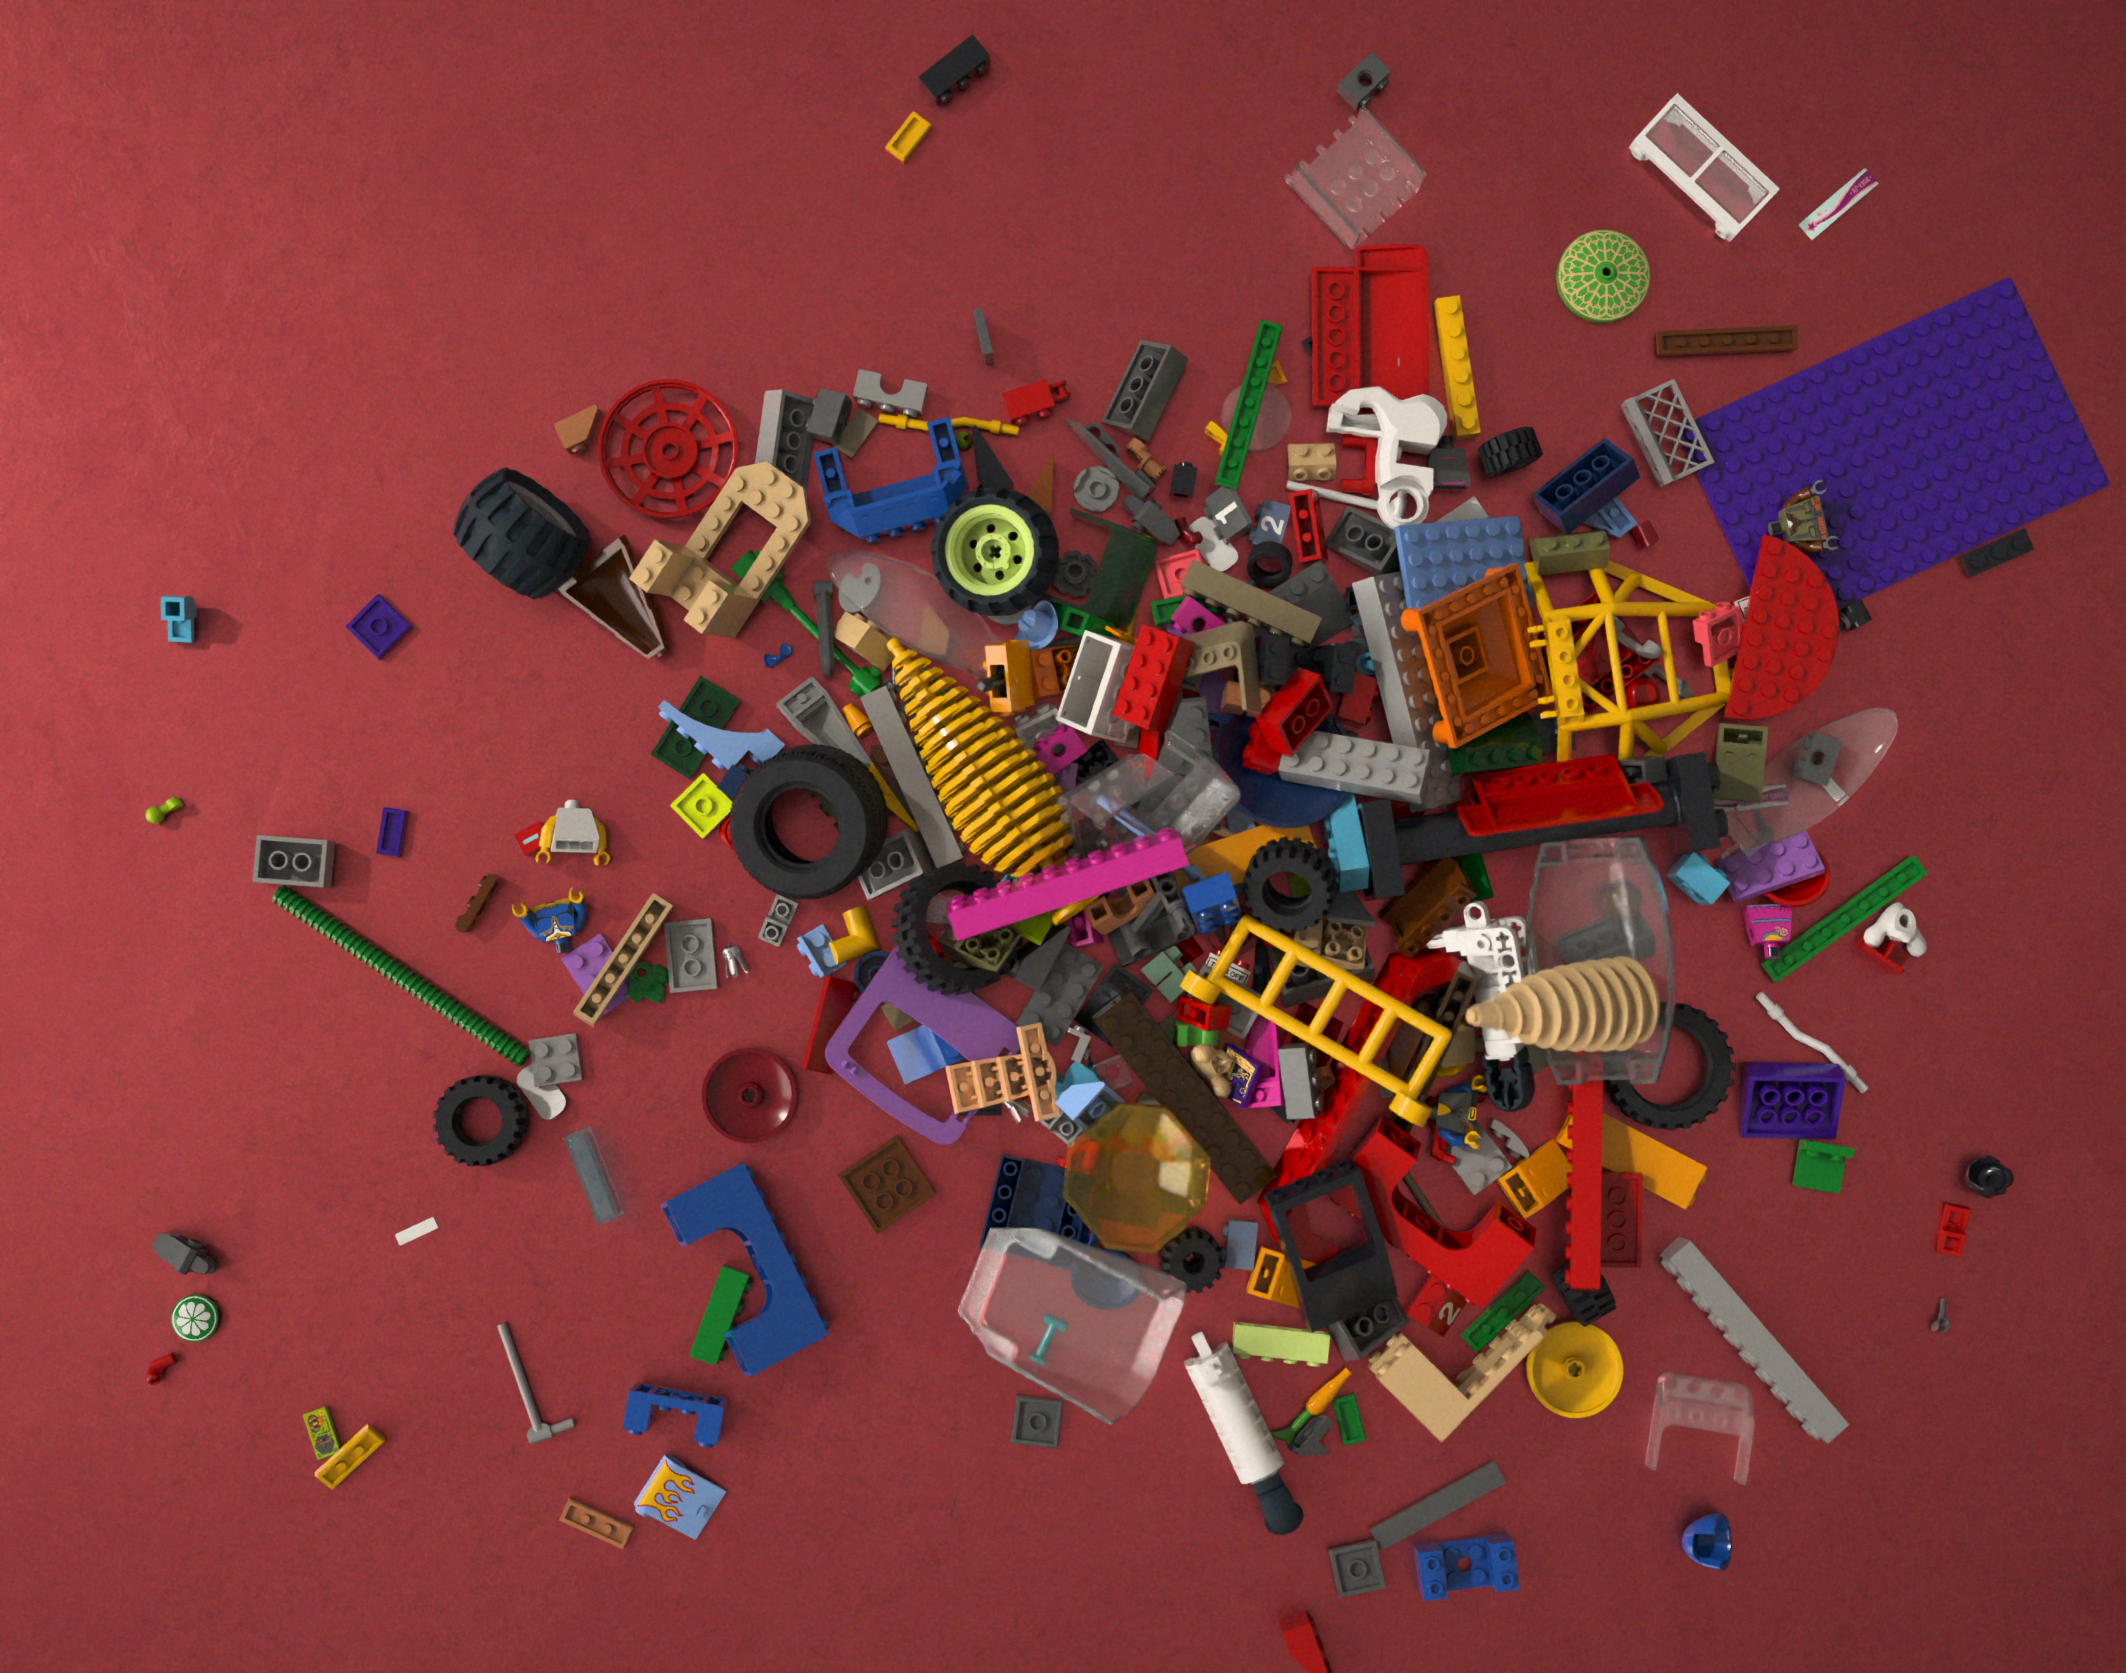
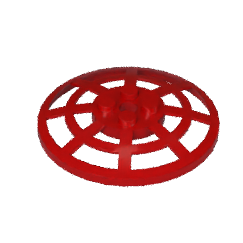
[598,379,739,519]

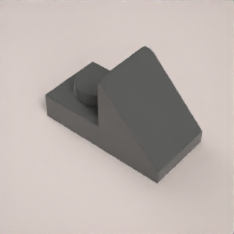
[1287,1413,1334,1456]

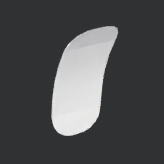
[1188,517,1238,572]
[517,1064,566,1120]

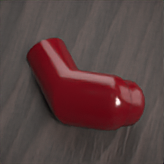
[1174,517,1203,546]

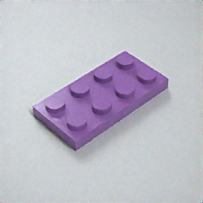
[1716,830,1825,904]

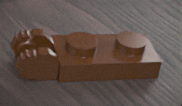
[455,873,502,932]

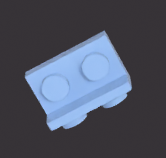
[796,924,847,979]

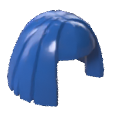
[1682,1513,1732,1571]

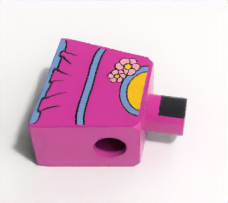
[1741,904,1792,959]

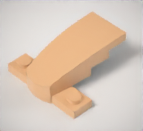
[945,1022,1060,1121]

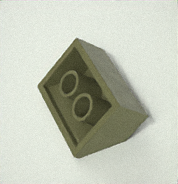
[1528,530,1610,575]

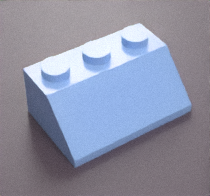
[1055,1082,1133,1143]

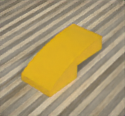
[1204,421,1228,456]

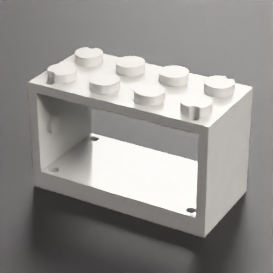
[1056,630,1135,743]

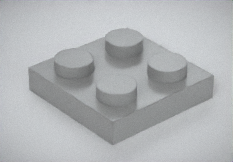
[529,1033,583,1087]

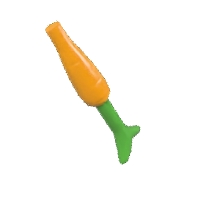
[1271,1367,1352,1446]

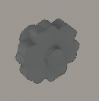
[1053,550,1099,599]

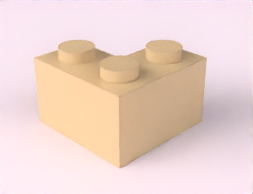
[832,612,895,671]

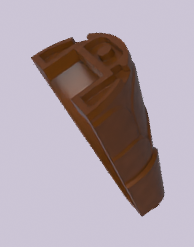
[558,534,671,659]

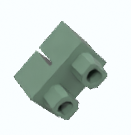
[1140,946,1198,1003]

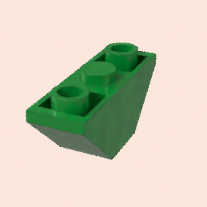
[1050,602,1116,638]

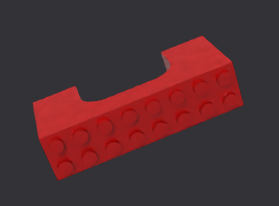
[1327,1115,1537,1309]

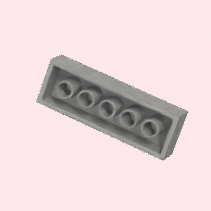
[1278,731,1432,805]

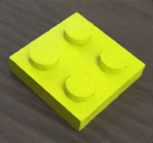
[670,773,732,839]

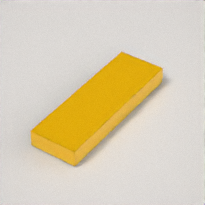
[315,1424,385,1490]

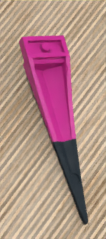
[1241,937,1285,1109]

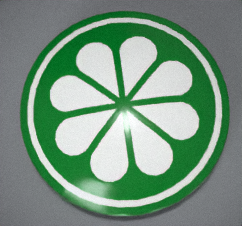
[171,1294,219,1342]

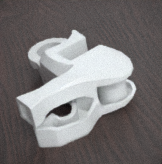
[1326,386,1447,529]

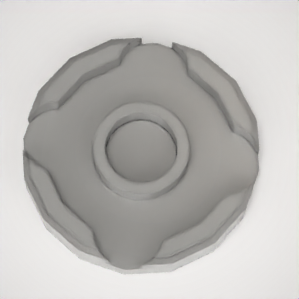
[1074,466,1120,513]

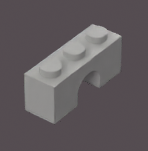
[853,369,928,418]

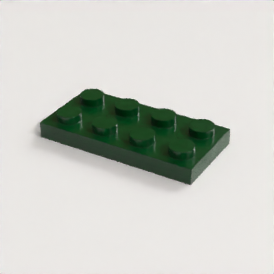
[650,675,741,780]

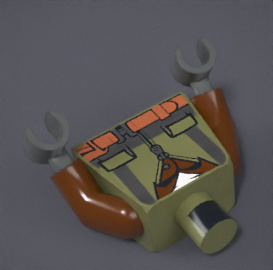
[1768,480,1841,554]

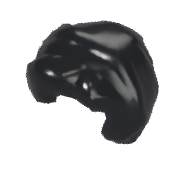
[1964,1155,2014,1199]

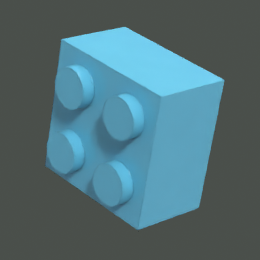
[1665,852,1730,906]

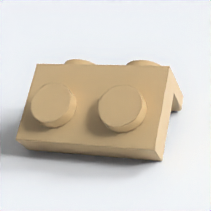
[1287,443,1336,481]

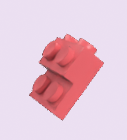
[1693,602,1742,667]

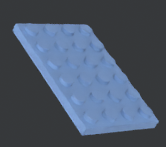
[1394,516,1534,609]

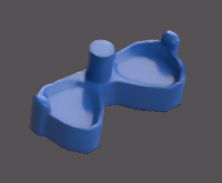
[763,643,793,667]

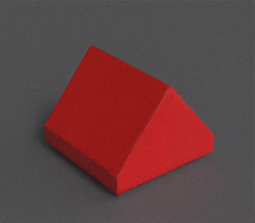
[1172,936,1204,965]

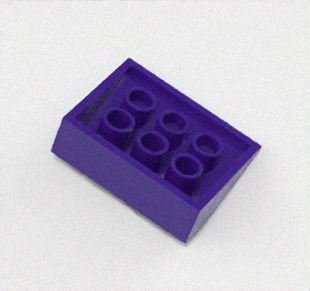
[1740,1062,1846,1139]

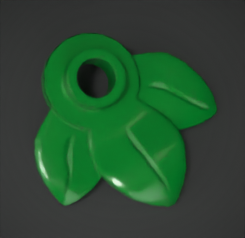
[627,961,669,1003]

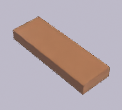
[559,1497,635,1550]

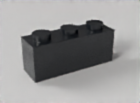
[918,34,991,106]

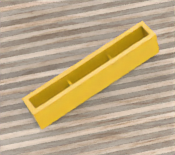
[1433,295,1481,441]

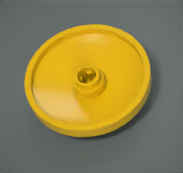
[1526,1321,1623,1418]

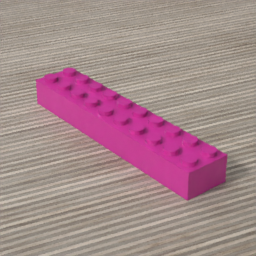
[947,827,1189,941]

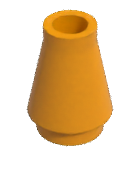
[842,703,874,738]

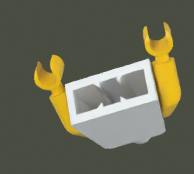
[536,800,610,866]

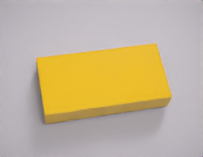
[885,111,932,163]

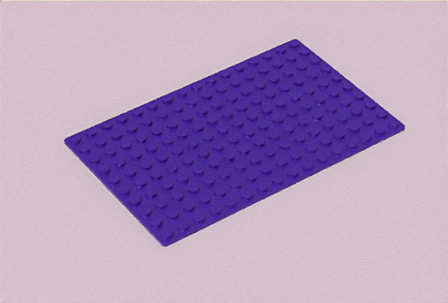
[1676,278,2109,609]

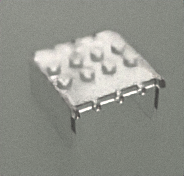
[1284,106,1427,249]
[1058,753,1185,893]

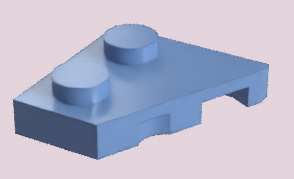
[1583,497,1638,539]

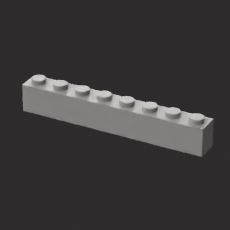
[860,686,966,868]

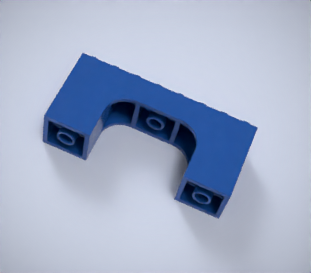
[660,1163,829,1376]

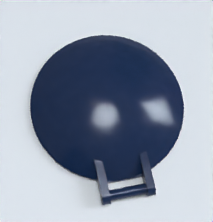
[1208,691,1348,829]

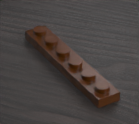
[1656,325,1798,356]

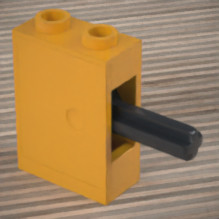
[976,639,1035,716]

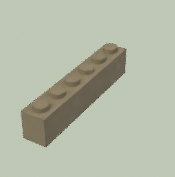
[1181,559,1322,648]

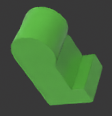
[1173,1021,1219,1046]

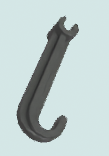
[813,581,834,677]

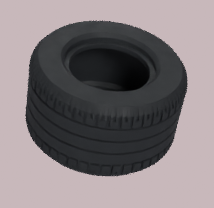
[729,744,888,899]

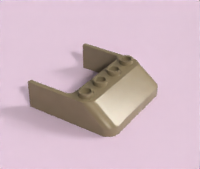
[1166,621,1262,731]

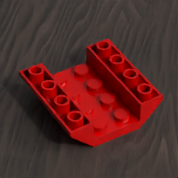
[1537,591,1660,715]

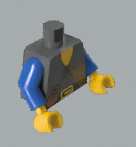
[1426,1075,1487,1149]

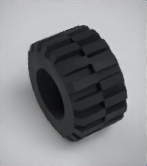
[1478,427,1543,477]

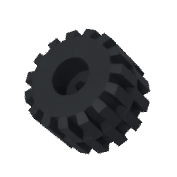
[1158,1225,1225,1294]
[1552,1262,1616,1327]

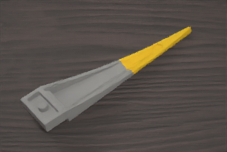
[776,676,918,833]

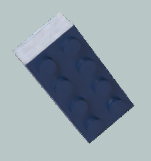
[1532,438,1640,535]

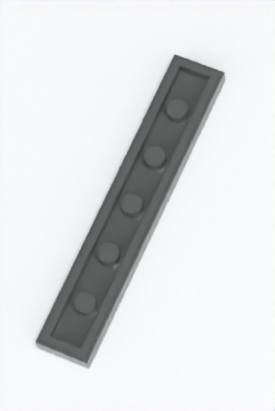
[1369,1460,1506,1551]

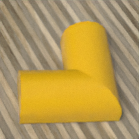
[829,905,881,965]

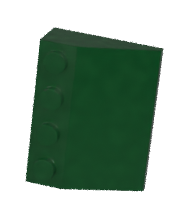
[1447,711,1545,775]

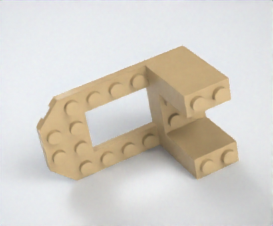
[629,461,811,638]
[1367,1303,1556,1442]

